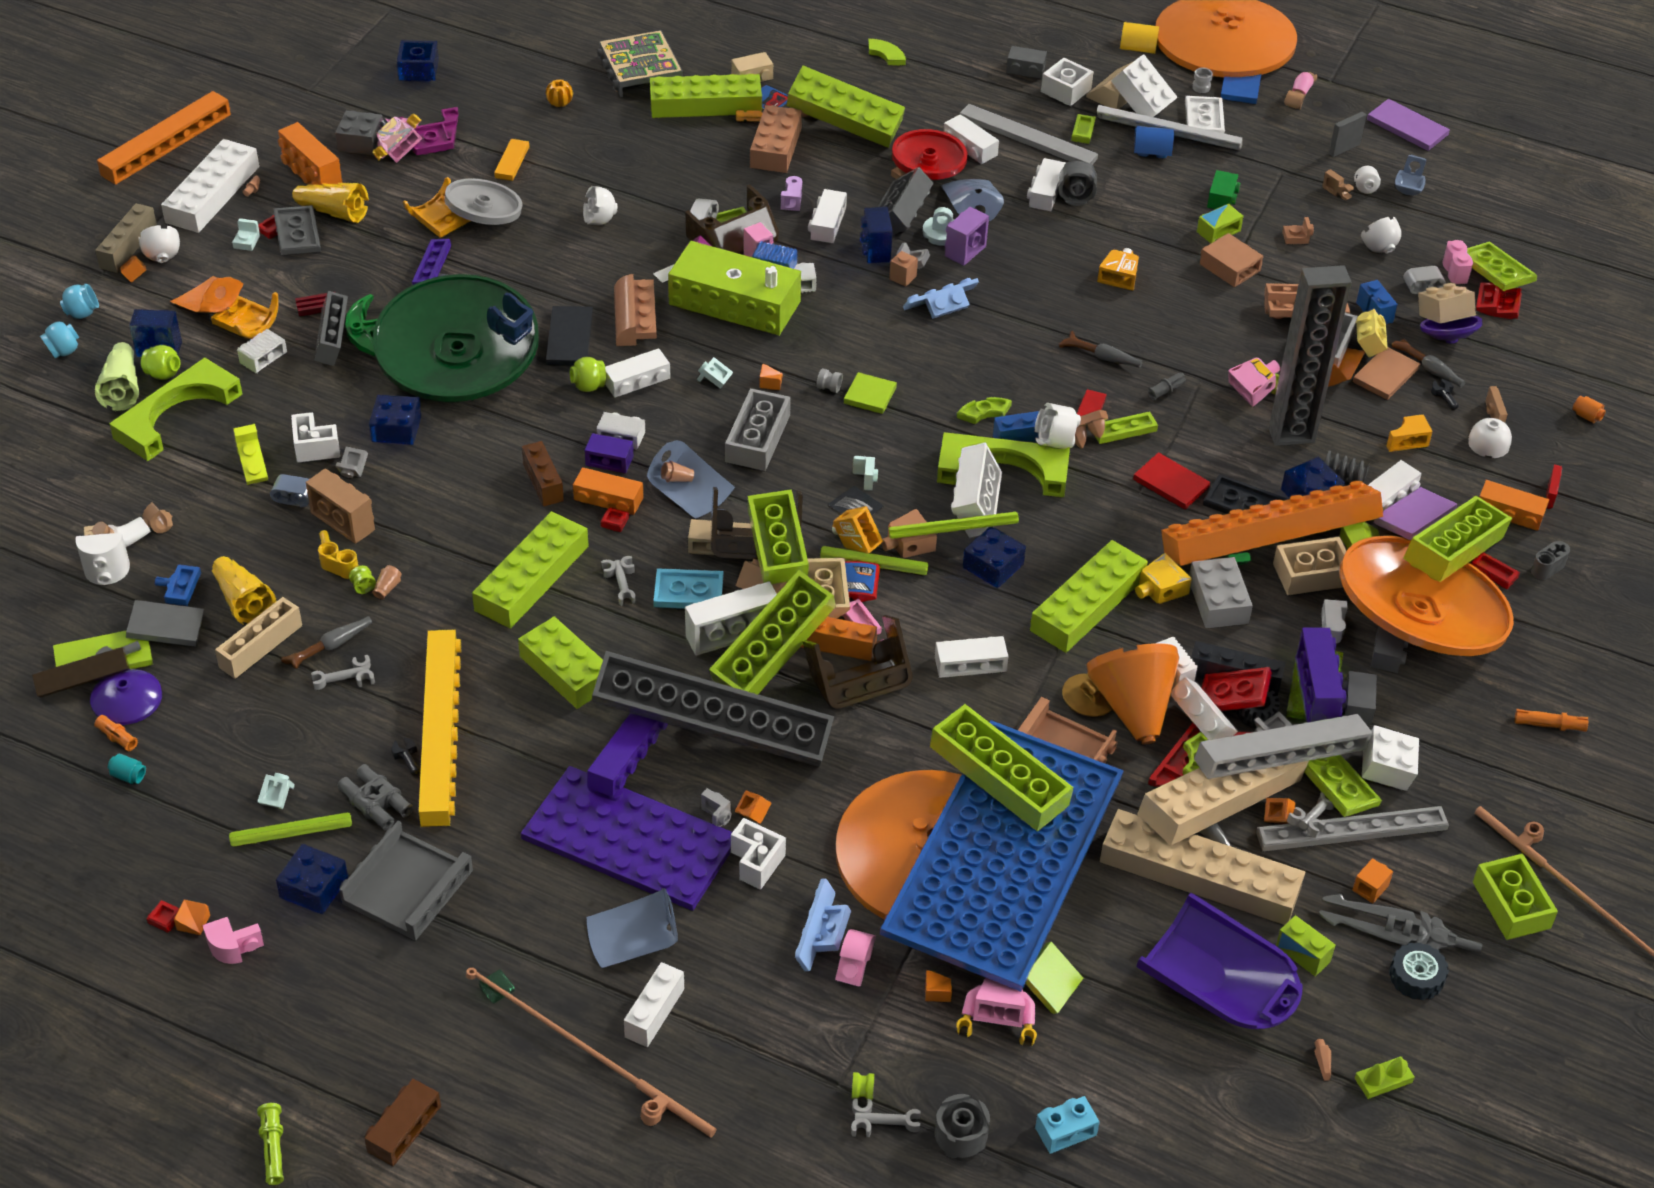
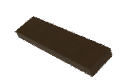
[32,647,130,698]

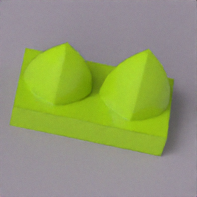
[1355,1057,1415,1099]

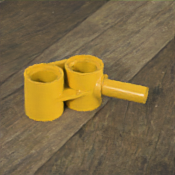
[318,530,358,579]

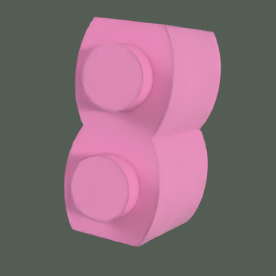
[1442,240,1473,284]

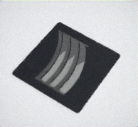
[828,486,884,516]

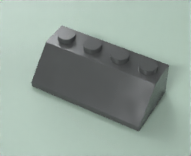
[866,167,933,235]

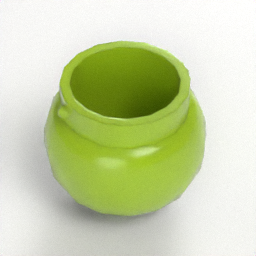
[141,345,180,380]
[570,357,606,392]

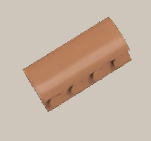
[614,274,657,346]
[1265,283,1350,319]

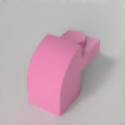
[203,917,264,964]
[835,929,876,986]

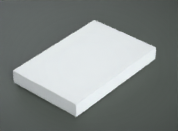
[1185,96,1225,133]

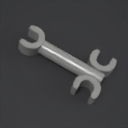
[601,556,635,606]
[311,655,375,690]
[1287,792,1335,838]
[851,1098,920,1137]

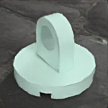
[923,207,955,245]

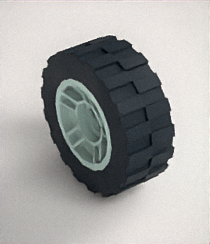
[1389,942,1449,1000]

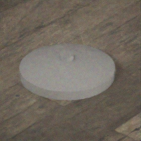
[444,179,522,225]

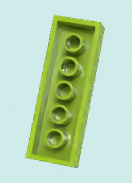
[786,66,905,148]
[650,74,762,118]
[1403,496,1512,582]
[472,511,589,629]
[1030,540,1148,653]
[709,570,836,694]
[930,704,1074,832]

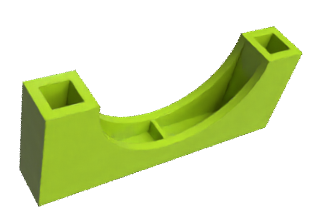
[937,432,1070,497]

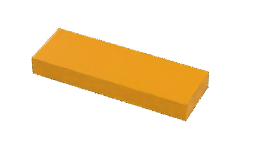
[494,139,529,181]

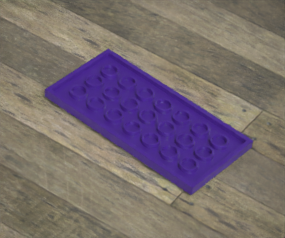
[521,766,733,911]

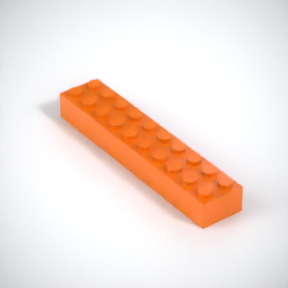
[1161,481,1383,566]

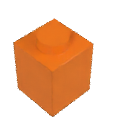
[1352,858,1393,903]

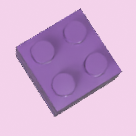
[945,207,989,266]

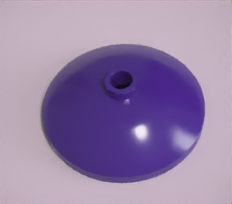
[1420,316,1482,343]
[90,669,162,725]

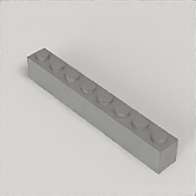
[1194,714,1373,779]

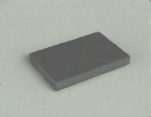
[273,205,321,255]
[126,600,204,647]

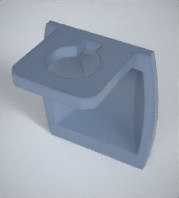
[1395,155,1426,195]

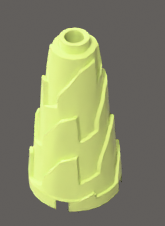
[95,342,139,411]

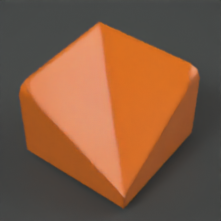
[120,256,146,282]
[760,364,783,390]
[735,791,771,823]
[1264,798,1295,824]
[174,900,210,935]
[925,970,952,1002]

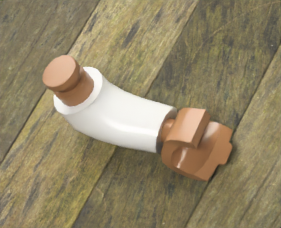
[92,502,173,547]

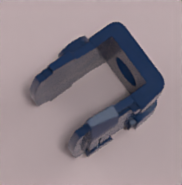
[487,293,533,345]

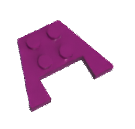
[388,107,459,155]

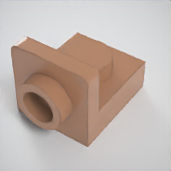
[1283,217,1314,244]

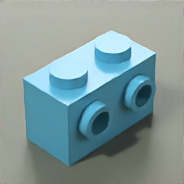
[1035,1096,1099,1154]

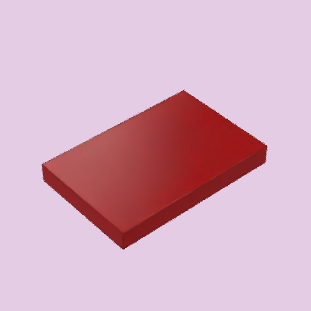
[1133,452,1211,509]
[1201,667,1272,711]

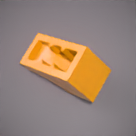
[1386,414,1433,452]

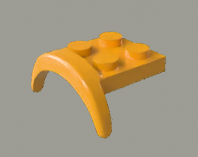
[403,177,470,238]
[211,292,278,339]

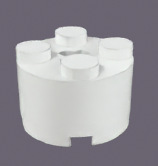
[1035,403,1081,449]

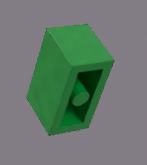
[1207,170,1241,209]

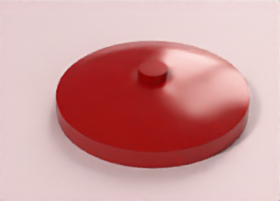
[892,129,967,180]

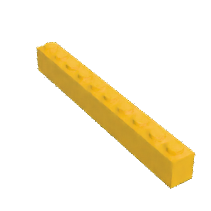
[419,630,461,827]

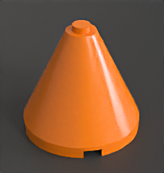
[1086,643,1180,745]

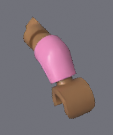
[1284,72,1317,109]

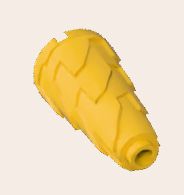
[292,183,369,223]
[212,556,276,625]

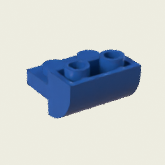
[1134,126,1174,158]

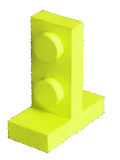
[234,424,268,485]

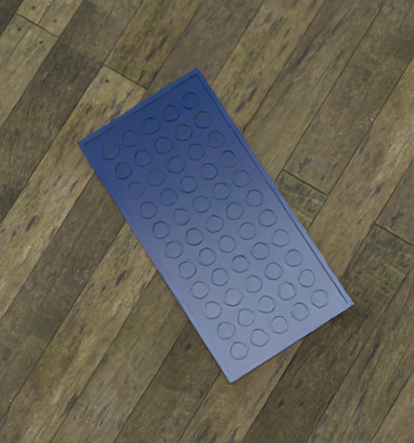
[880,720,1123,992]

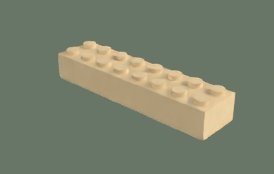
[1137,761,1309,845]
[1100,809,1305,925]

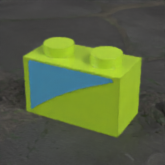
[1197,204,1244,243]
[1276,915,1335,976]

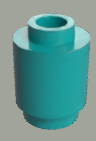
[107,753,146,784]

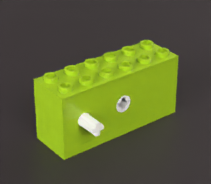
[668,241,801,336]

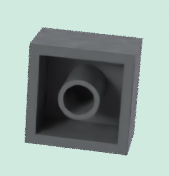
[335,110,383,155]

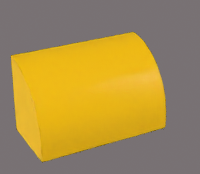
[1120,22,1159,54]

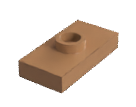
[1485,386,1508,423]

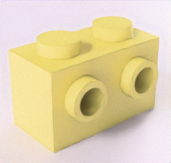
[1356,309,1387,358]

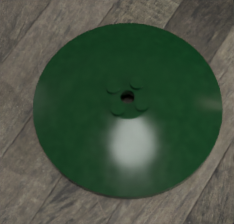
[373,274,539,402]

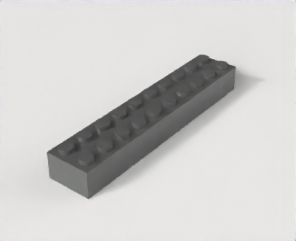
[1268,265,1352,446]
[592,651,834,767]

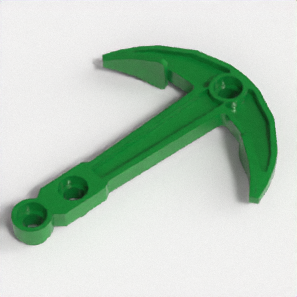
[345,294,377,356]

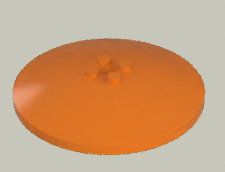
[1155,0,1297,77]
[1339,536,1513,656]
[836,770,961,920]

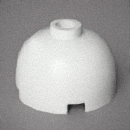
[583,186,617,225]
[1361,217,1401,254]
[138,225,180,263]
[1468,418,1512,458]

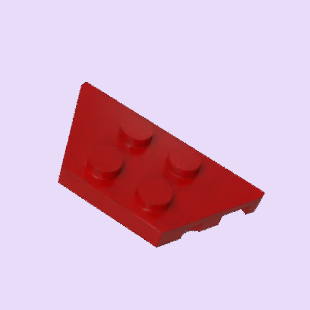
[1148,722,1200,787]

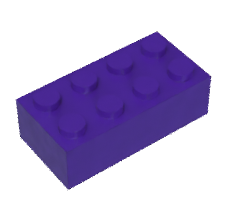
[1295,628,1346,723]

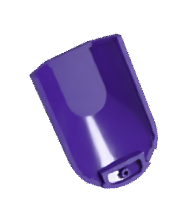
[1136,893,1303,1029]

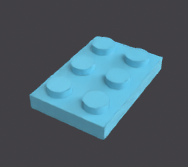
[654,569,724,608]

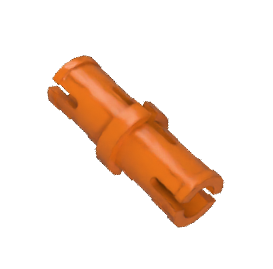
[94,715,138,751]

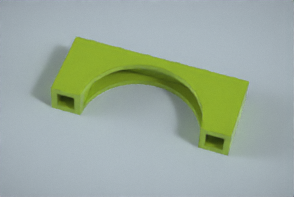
[109,358,242,461]

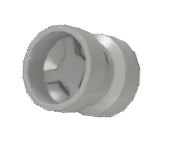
[1192,68,1213,93]
[816,368,843,393]

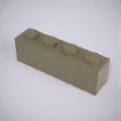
[95,203,157,273]

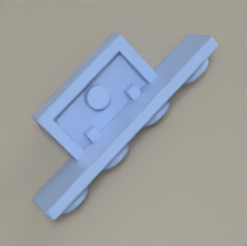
[903,278,979,319]
[795,878,851,971]

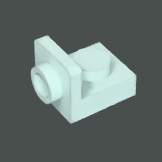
[232,219,260,251]
[697,357,733,389]
[258,773,295,809]

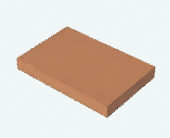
[1353,347,1420,400]

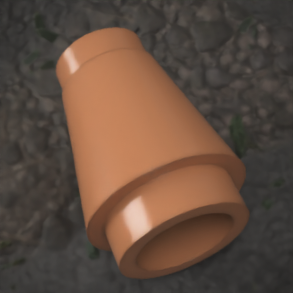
[661,461,694,482]
[372,565,402,599]

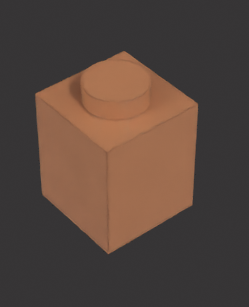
[889,251,918,287]

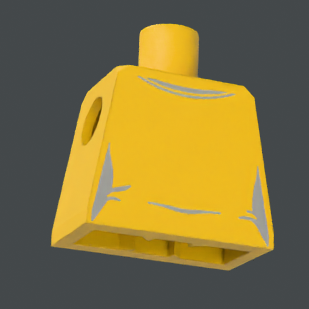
[1135,553,1192,604]

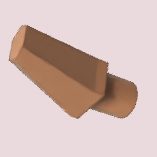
[243,176,260,197]
[1314,1039,1331,1081]

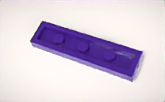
[412,239,451,285]

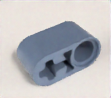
[270,474,309,507]

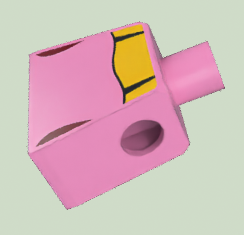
[1228,358,1281,407]

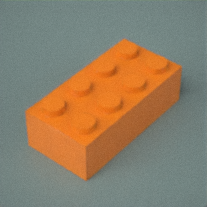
[278,122,342,185]

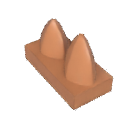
[1075,410,1108,449]

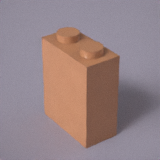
[1200,233,1263,287]

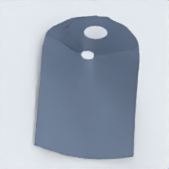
[941,179,1004,221]
[647,440,735,519]
[587,888,678,968]

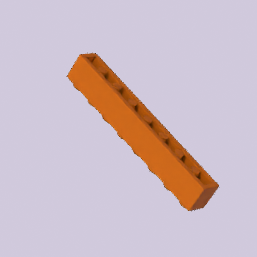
[97,91,231,185]

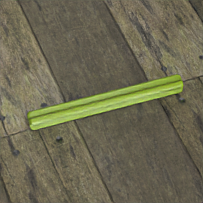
[820,546,928,575]
[229,812,352,847]

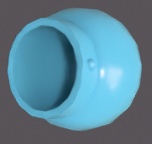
[60,284,99,319]
[40,322,79,359]

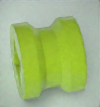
[349,565,376,594]
[852,1072,874,1100]

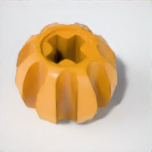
[545,79,573,107]

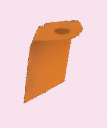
[170,276,243,313]
[1328,348,1365,387]

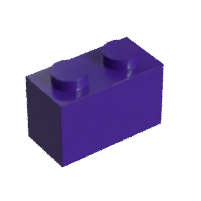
[584,433,634,473]

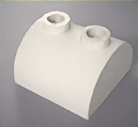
[76,533,130,585]

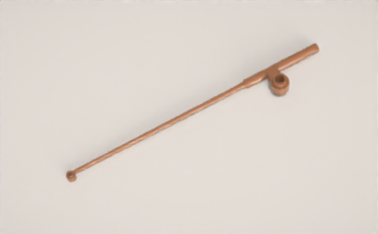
[1475,806,1654,957]
[466,968,717,1138]

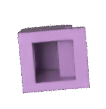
[781,176,802,211]

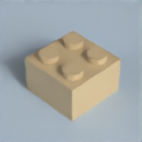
[1418,283,1476,324]

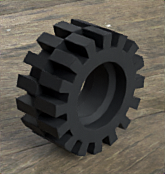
[1236,688,1280,728]

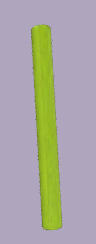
[889,512,1019,539]

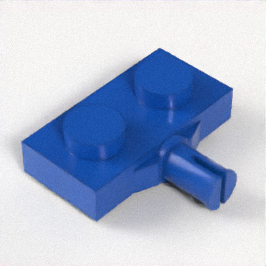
[155,565,201,606]

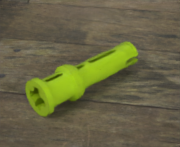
[257,1103,284,1185]

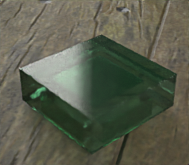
[479,969,515,1004]

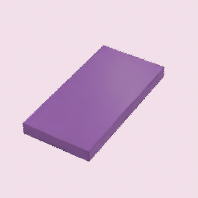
[1367,99,1450,151]
[1373,487,1457,540]

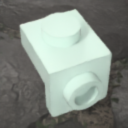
[853,456,878,490]

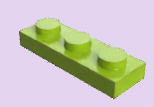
[1095,412,1158,444]

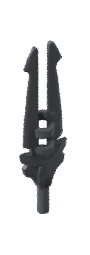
[1319,894,1482,953]

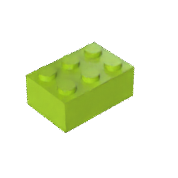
[1473,854,1558,940]

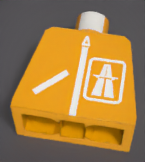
[1097,248,1139,291]
[832,506,883,553]

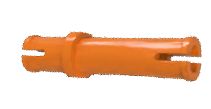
[1515,709,1588,732]

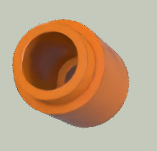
[1572,396,1606,423]

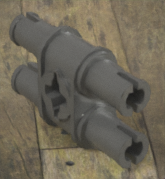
[337,764,413,831]

